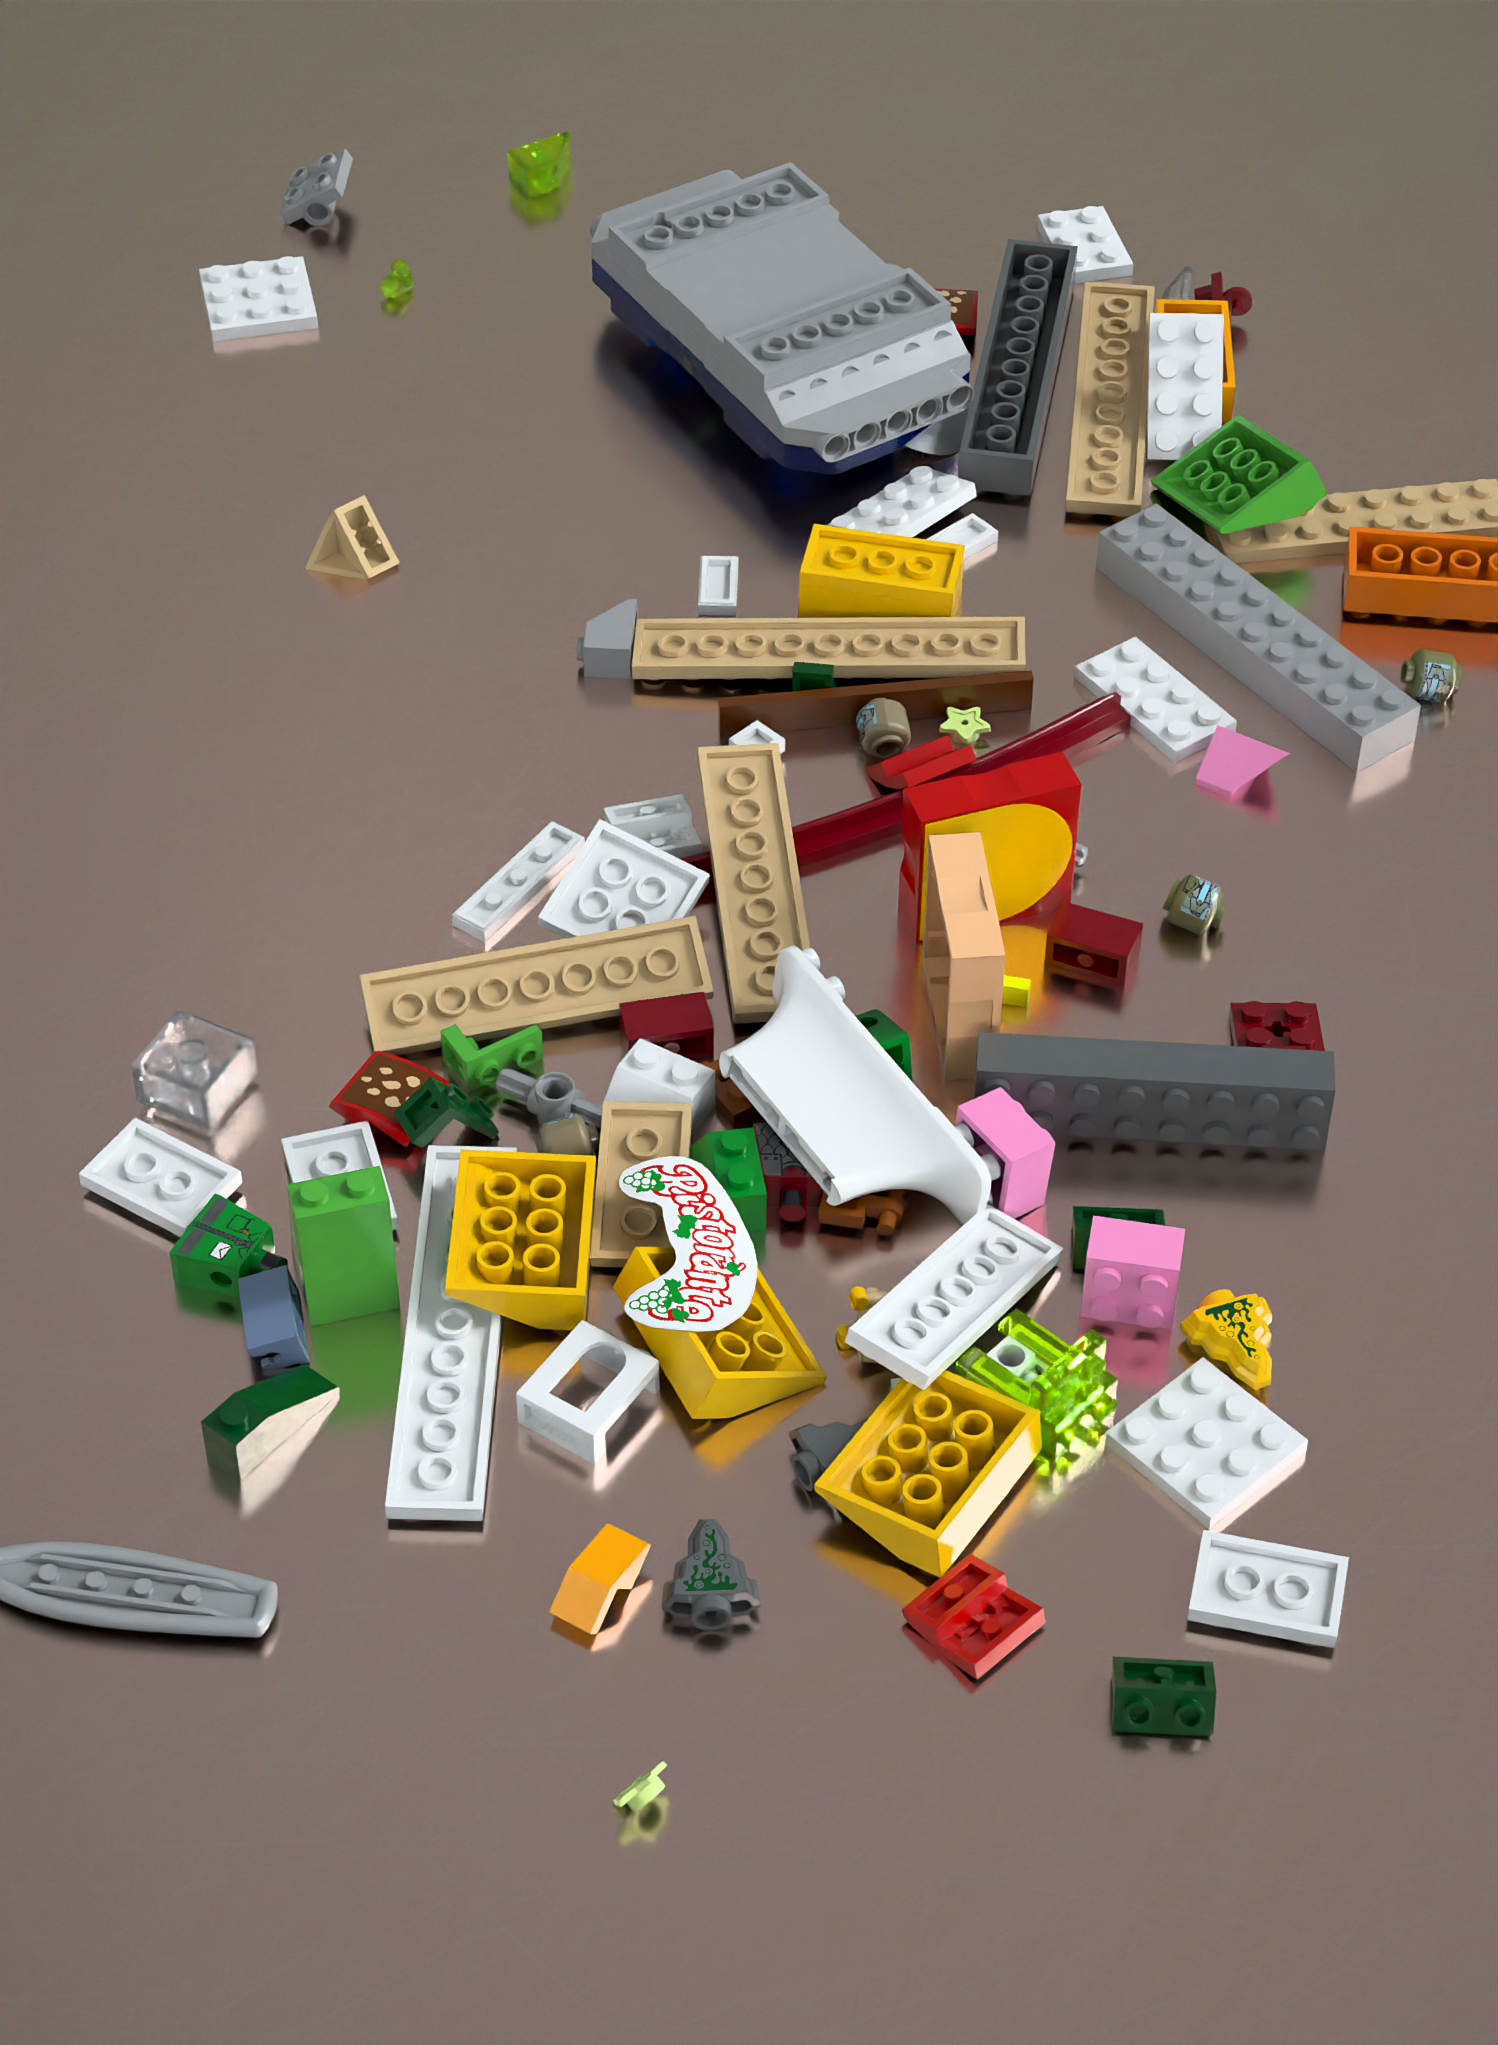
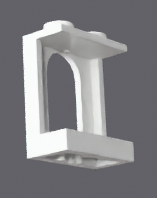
[516,1320,660,1465]

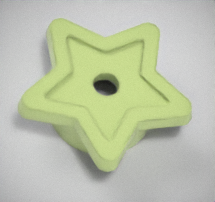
[939,707,991,744]
[612,1761,667,1812]

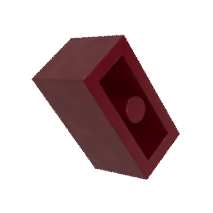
[1044,901,1143,986]
[619,991,714,1061]

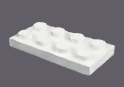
[1146,313,1224,462]
[827,466,977,538]
[1074,636,1237,763]

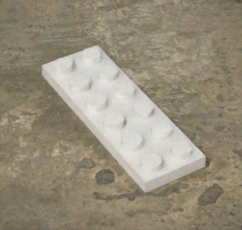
[845,1204,1064,1390]

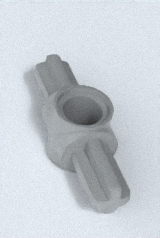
[496,1069,602,1134]

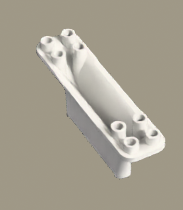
[719,945,1000,1224]

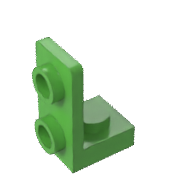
[440,1024,543,1093]

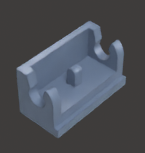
[238,1265,310,1370]

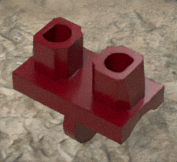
[1194,272,1252,337]

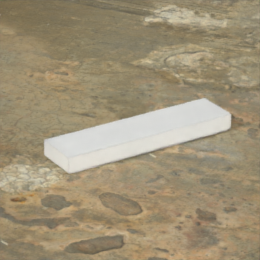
[451,821,585,942]

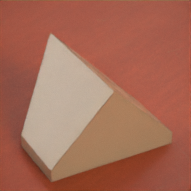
[304,495,400,580]

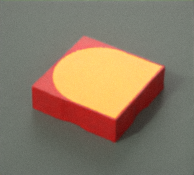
[898,752,1082,944]

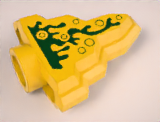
[1180,1289,1272,1390]

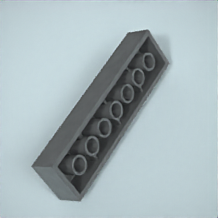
[974,1032,1336,1150]

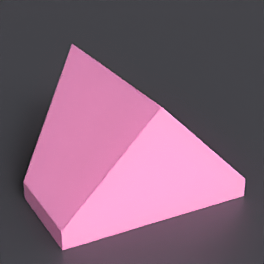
[1195,725,1290,798]

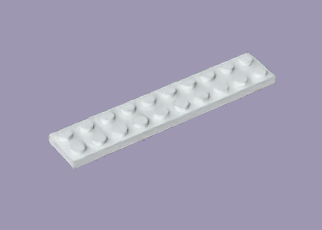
[385,1145,517,1521]

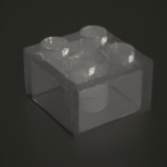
[131,1009,258,1131]

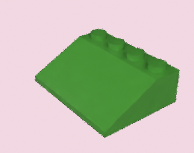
[1151,414,1328,534]

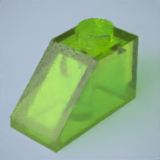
[508,132,571,199]

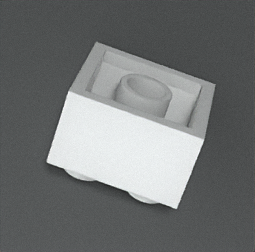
[602,1038,716,1136]

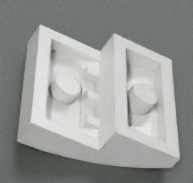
[603,794,703,858]

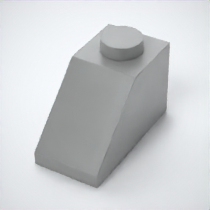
[576,599,637,679]

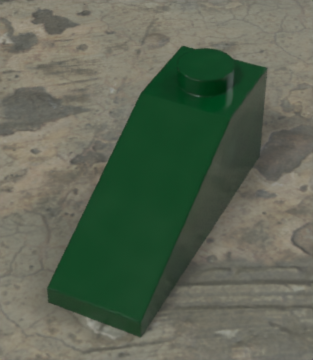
[201,1364,339,1481]

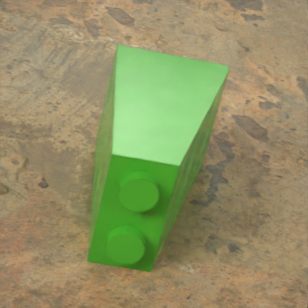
[287,1166,400,1327]

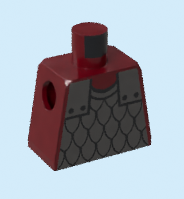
[753,1123,824,1222]

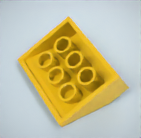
[445,1149,596,1330]
[613,1247,827,1419]
[814,1370,1042,1578]

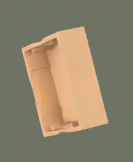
[922,832,1006,1081]

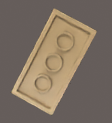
[590,1101,693,1268]

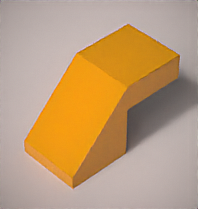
[549,1523,651,1634]

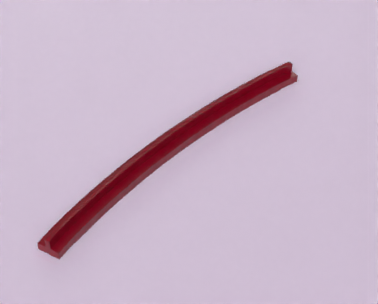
[679,692,1131,895]

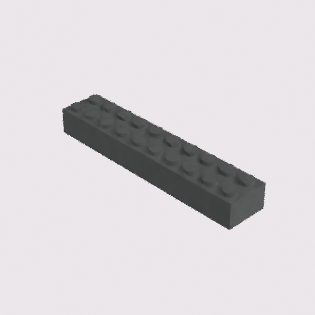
[958,239,1078,496]

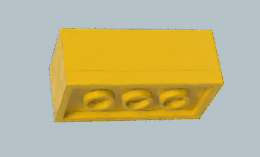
[798,524,965,618]

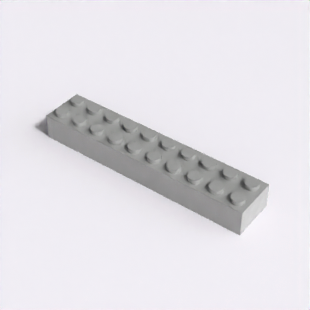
[1096,504,1421,773]

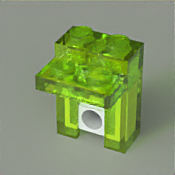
[955,1309,1118,1463]

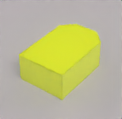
[1002,975,1031,1008]

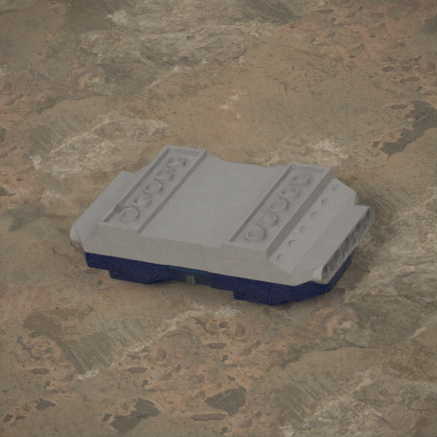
[590,162,974,475]

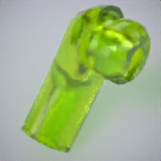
[379,259,414,298]

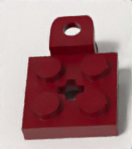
[1229,1001,1325,1051]

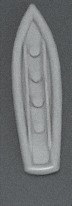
[0,1541,278,1638]

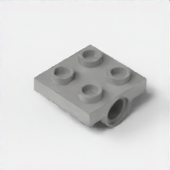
[280,148,353,226]

